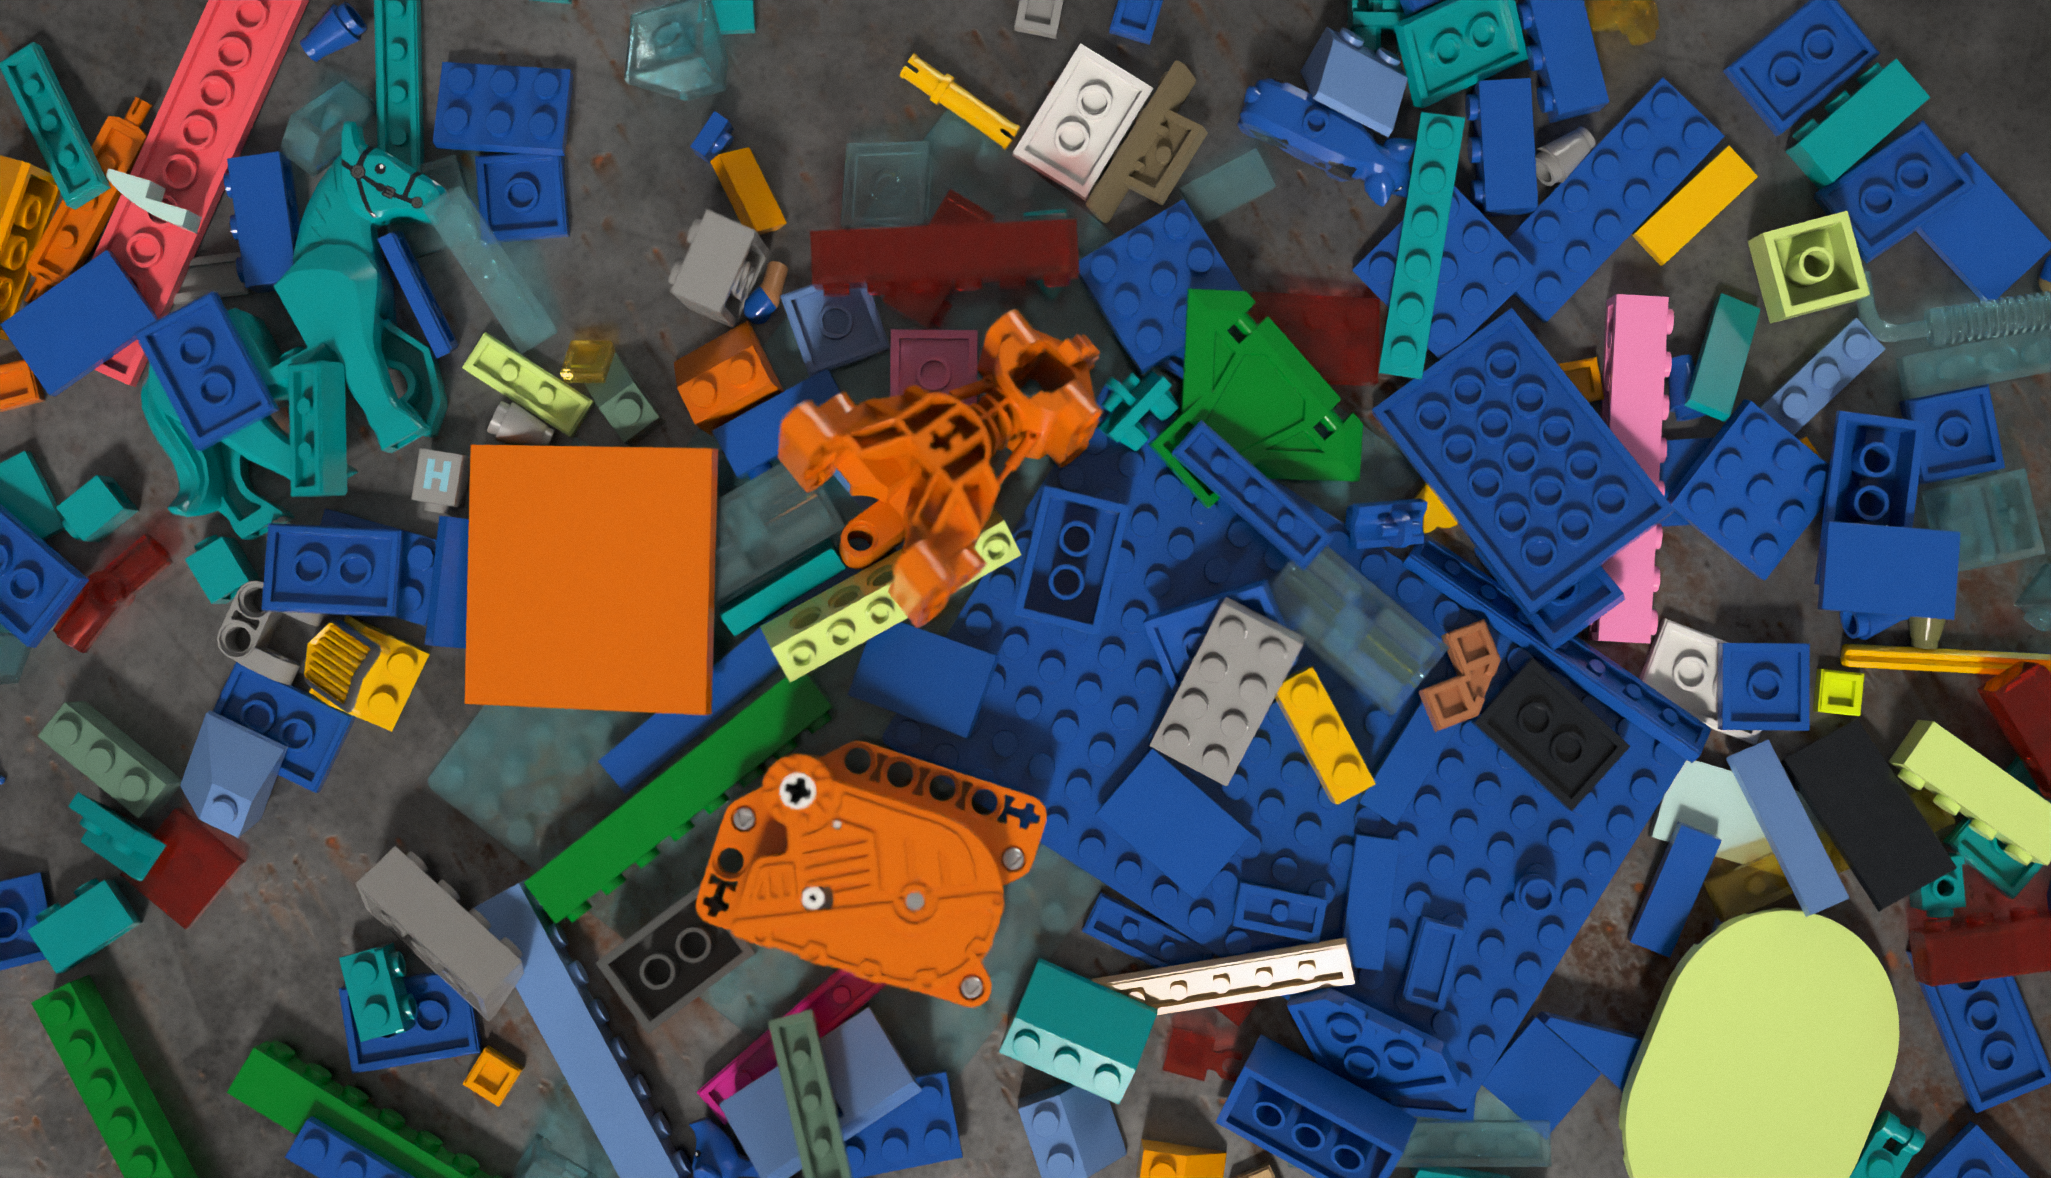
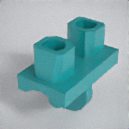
[1097,370,1179,451]

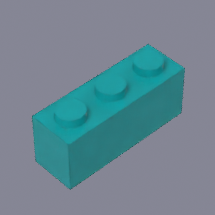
[1785,58,1930,190]

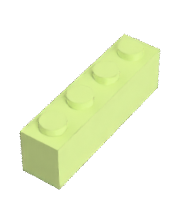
[1889,720,2051,866]

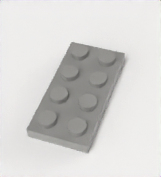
[1149,597,1306,787]

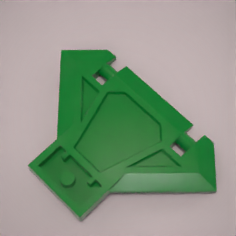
[1148,289,1363,508]

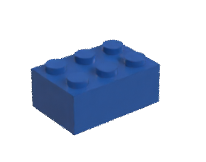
[1013,485,1130,636]

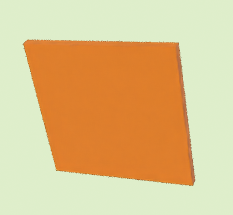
[465,445,718,715]

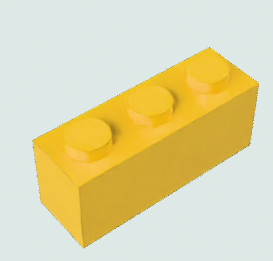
[1275,666,1376,805]

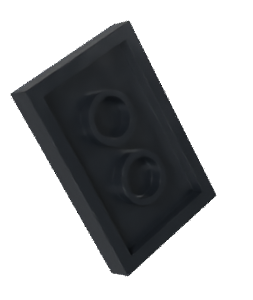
[1471,658,1630,811]

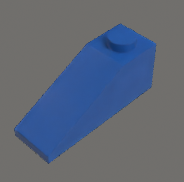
[1536,1011,1643,1092]

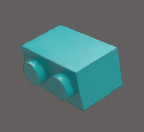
[27,878,142,974]

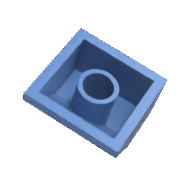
[1300,27,1408,137]
[1018,1082,1127,1178]

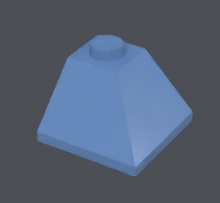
[180,710,288,838]

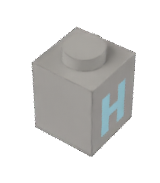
[411,448,470,515]

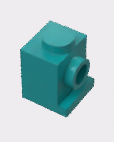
[1909,852,1966,918]

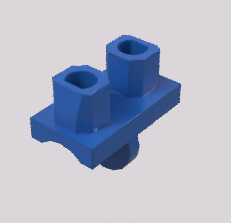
[1345,498,1428,549]

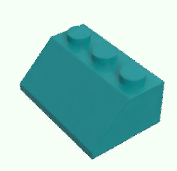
[999,958,1158,1105]

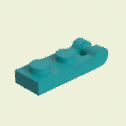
[1849,1110,1926,1178]

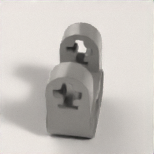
[217,581,324,685]

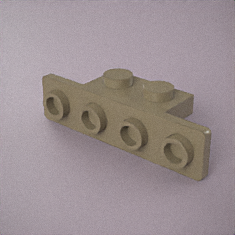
[1086,60,1208,224]

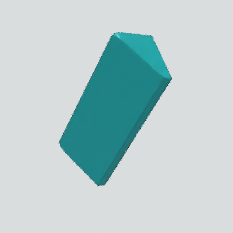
[288,360,347,497]
[719,540,846,636]

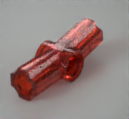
[53,534,173,653]

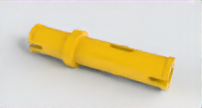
[899,53,1021,150]

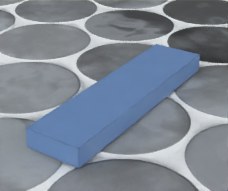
[1726,739,1849,917]

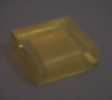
[560,340,615,383]

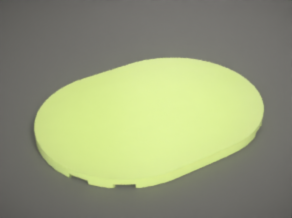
[1619,908,1900,1178]

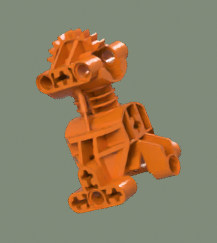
[778,309,1103,628]

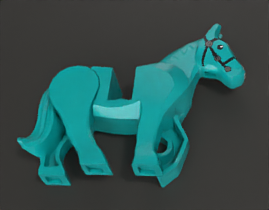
[141,121,452,541]

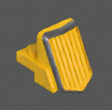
[304,615,430,731]

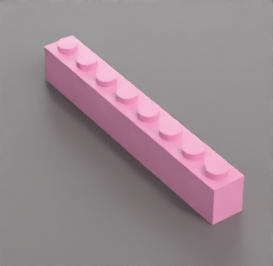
[1588,294,1674,644]

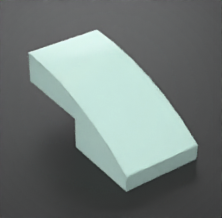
[106,168,202,234]

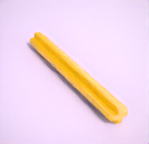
[1840,644,2051,677]

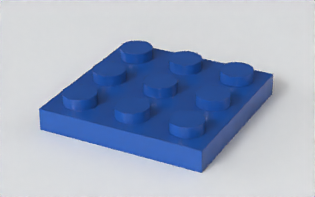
[1352,186,1538,360]
[1073,199,1252,375]
[1667,399,1829,581]

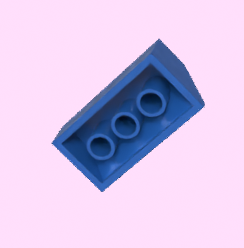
[1814,411,1926,585]
[1215,1034,1417,1178]

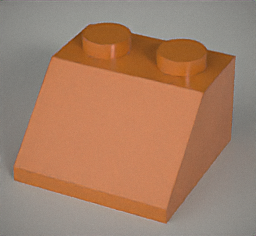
[674,320,784,436]

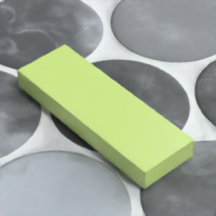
[462,332,595,438]

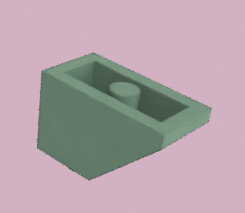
[581,352,667,447]

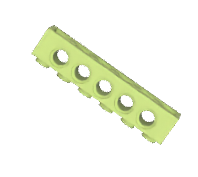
[760,507,1021,682]

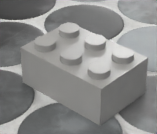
[669,209,770,328]

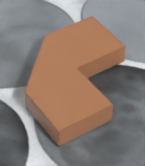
[1418,619,1501,732]

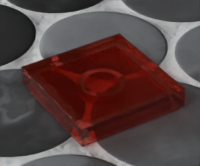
[120,807,245,930]

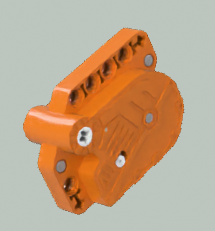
[696,741,1047,1007]

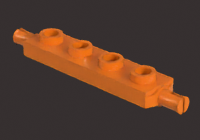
[24,96,152,303]

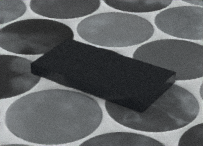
[1780,719,1957,912]

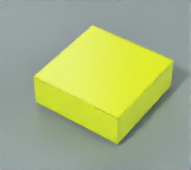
[1813,669,1865,716]

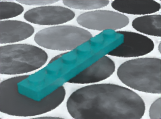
[1379,112,1465,379]

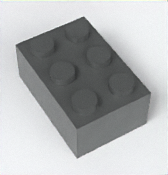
[596,884,760,1034]

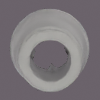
[1535,126,1595,186]
[487,401,555,446]

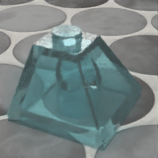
[624,0,728,101]

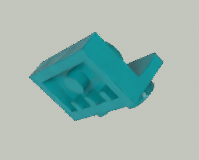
[68,792,167,881]
[339,942,418,1042]

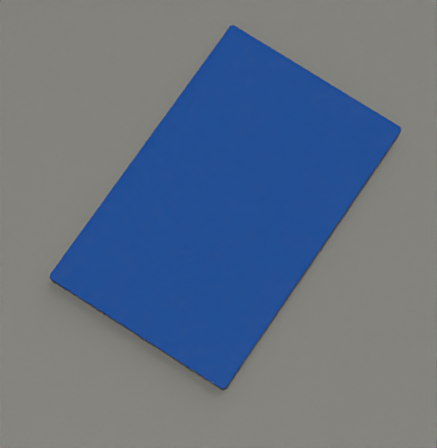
[882,380,1686,1109]

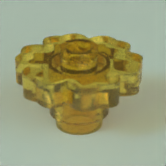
[1585,0,1660,46]

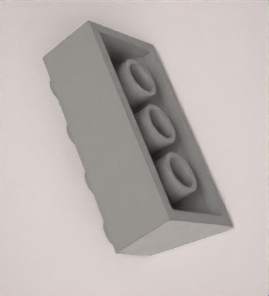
[356,846,524,1021]

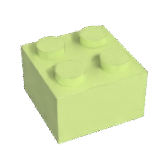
[1748,211,1870,323]

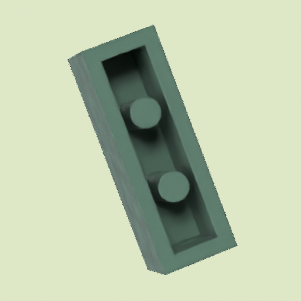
[37,701,182,818]

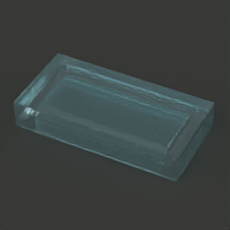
[1179,148,1276,226]

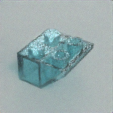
[1921,468,2046,572]

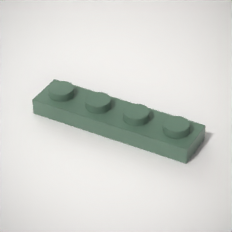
[768,1010,853,1178]

